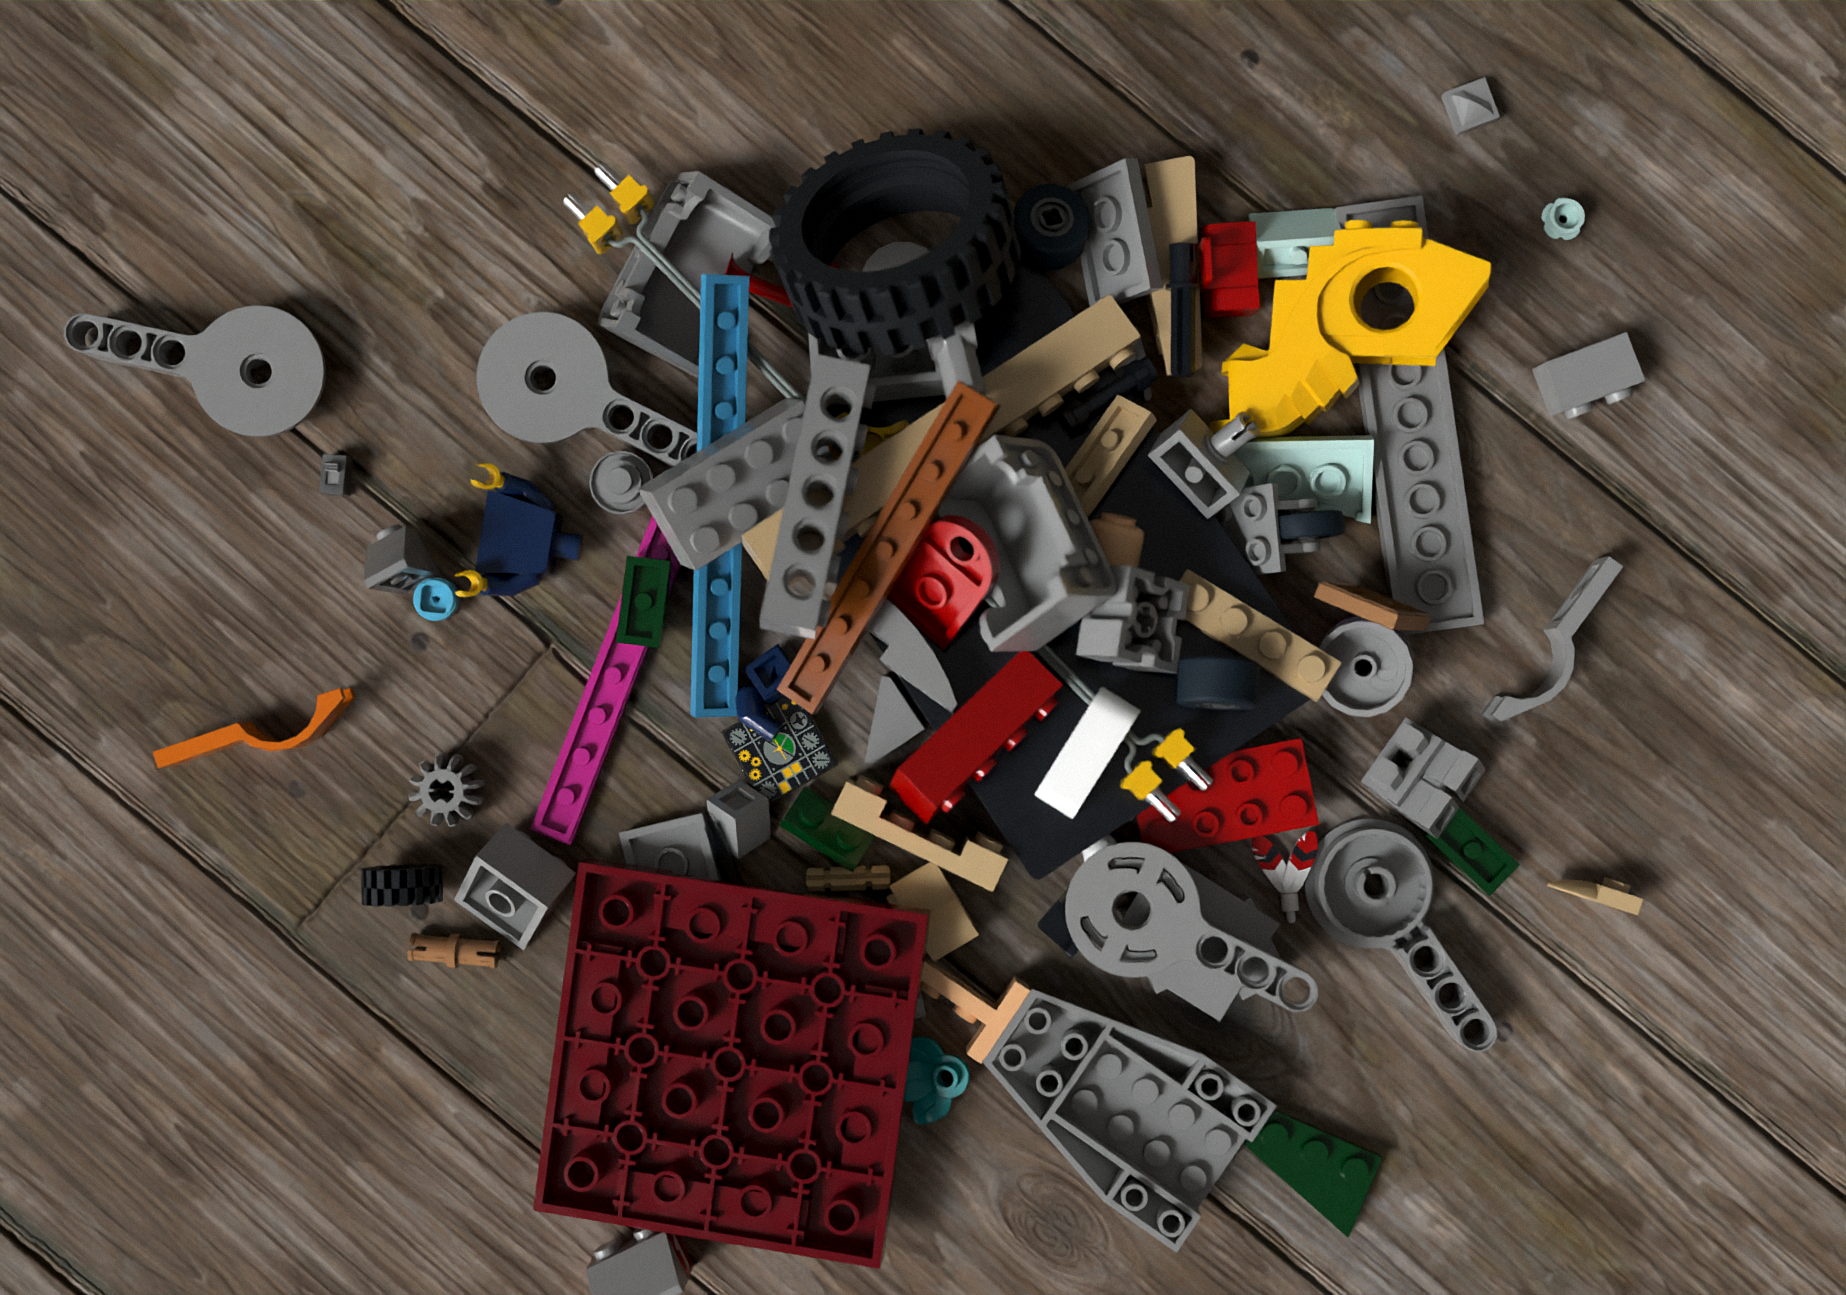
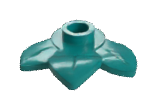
[904,1036,970,1124]

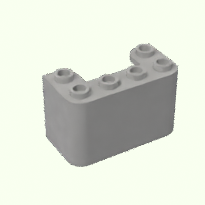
[933,435,1117,651]

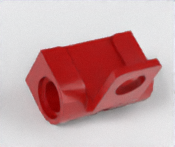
[1198,221,1260,318]

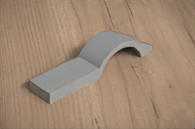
[1481,556,1623,721]

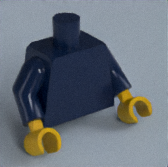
[455,462,583,597]

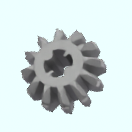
[408,753,485,827]

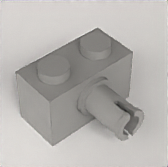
[1148,409,1259,519]

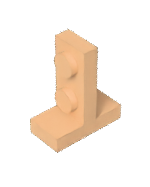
[921,956,1030,1064]

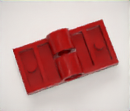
[1137,737,1319,853]

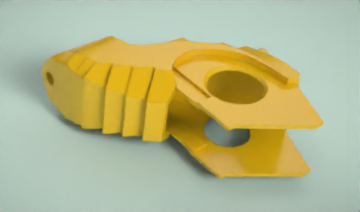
[1209,220,1491,438]

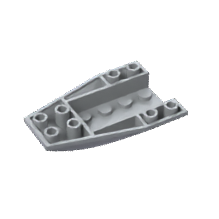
[982,988,1277,1253]

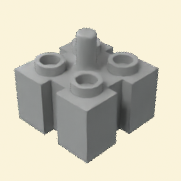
[1076,566,1190,673]

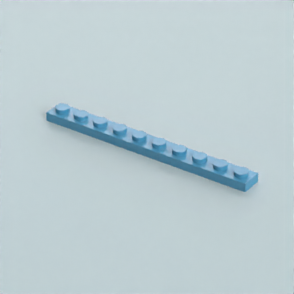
[690,274,749,718]

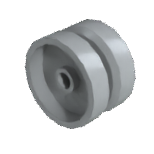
[1319,615,1414,717]

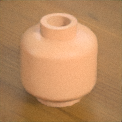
[1089,512,1144,568]

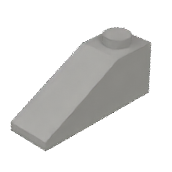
[363,524,441,595]

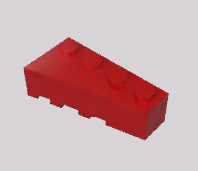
[889,651,1062,825]

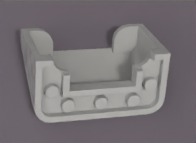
[597,171,776,379]

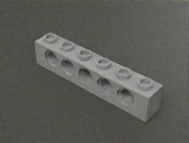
[760,354,877,639]

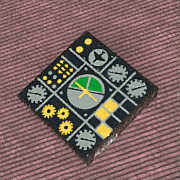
[721,696,839,804]

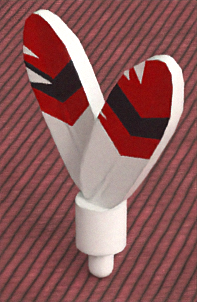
[1251,831,1318,923]

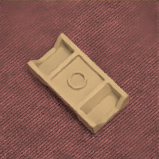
[831,775,1008,892]

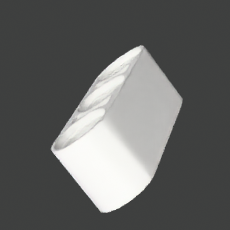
[1035,686,1141,819]

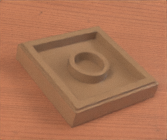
[1314,581,1431,631]

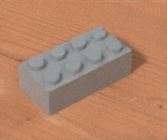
[637,398,835,571]

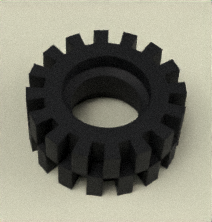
[361,864,443,907]

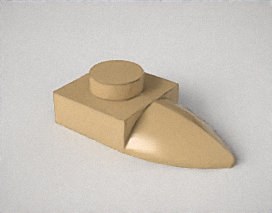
[1547,877,1643,915]

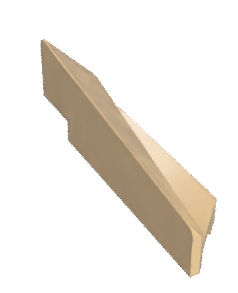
[1141,156,1202,376]

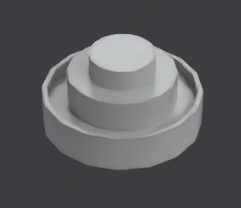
[589,450,654,516]

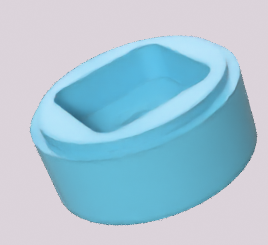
[413,577,460,621]

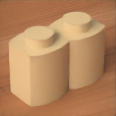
[887,861,979,962]

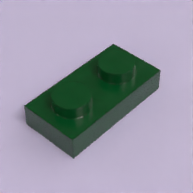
[616,556,673,648]
[779,786,876,872]
[1423,808,1520,896]

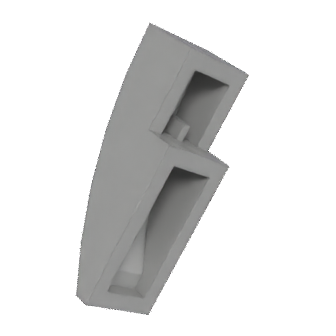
[867,599,959,715]

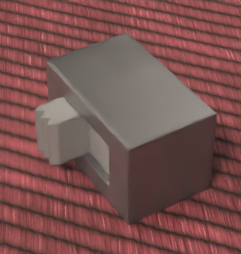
[319,454,353,497]

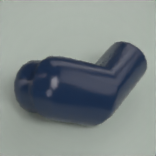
[735,685,783,742]

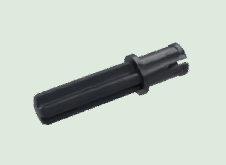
[1165,243,1201,378]

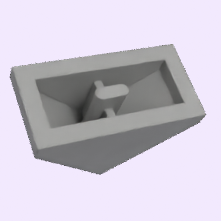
[865,676,925,764]

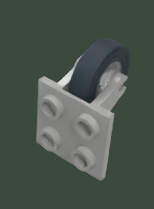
[1214,483,1345,575]

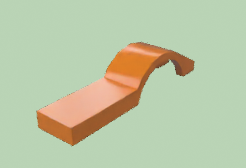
[153,688,355,768]

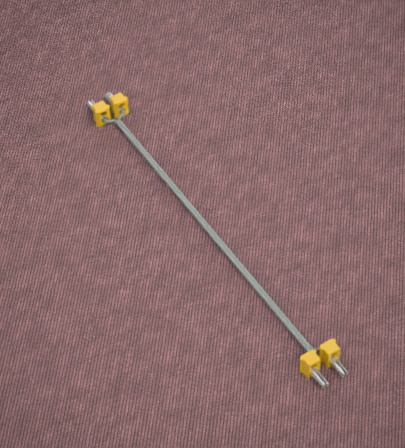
[563,163,1213,822]

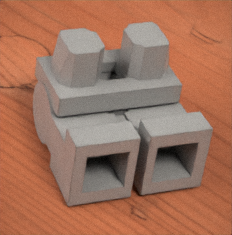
[1361,717,1486,839]

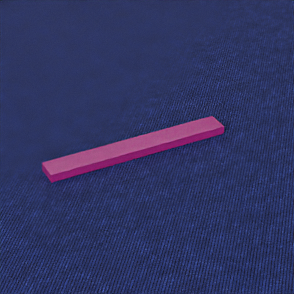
[530,515,681,845]

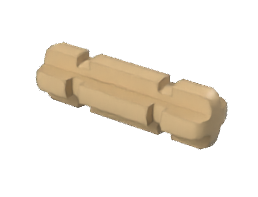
[806,865,891,892]

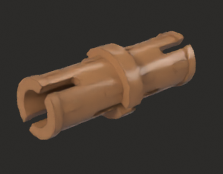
[407,933,501,969]

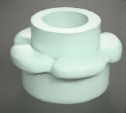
[1541,198,1585,240]

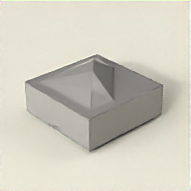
[1441,77,1500,136]

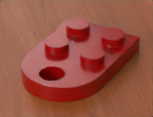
[886,515,1000,650]

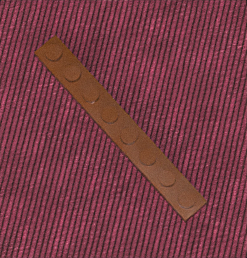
[776,381,1001,714]

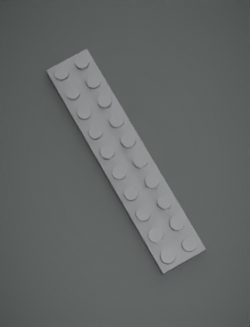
[1334,195,1484,635]

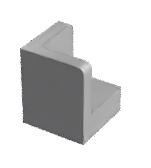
[706,779,771,859]

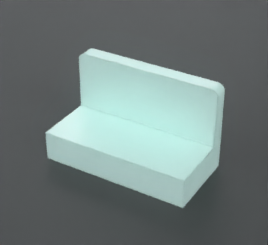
[1248,208,1342,279]

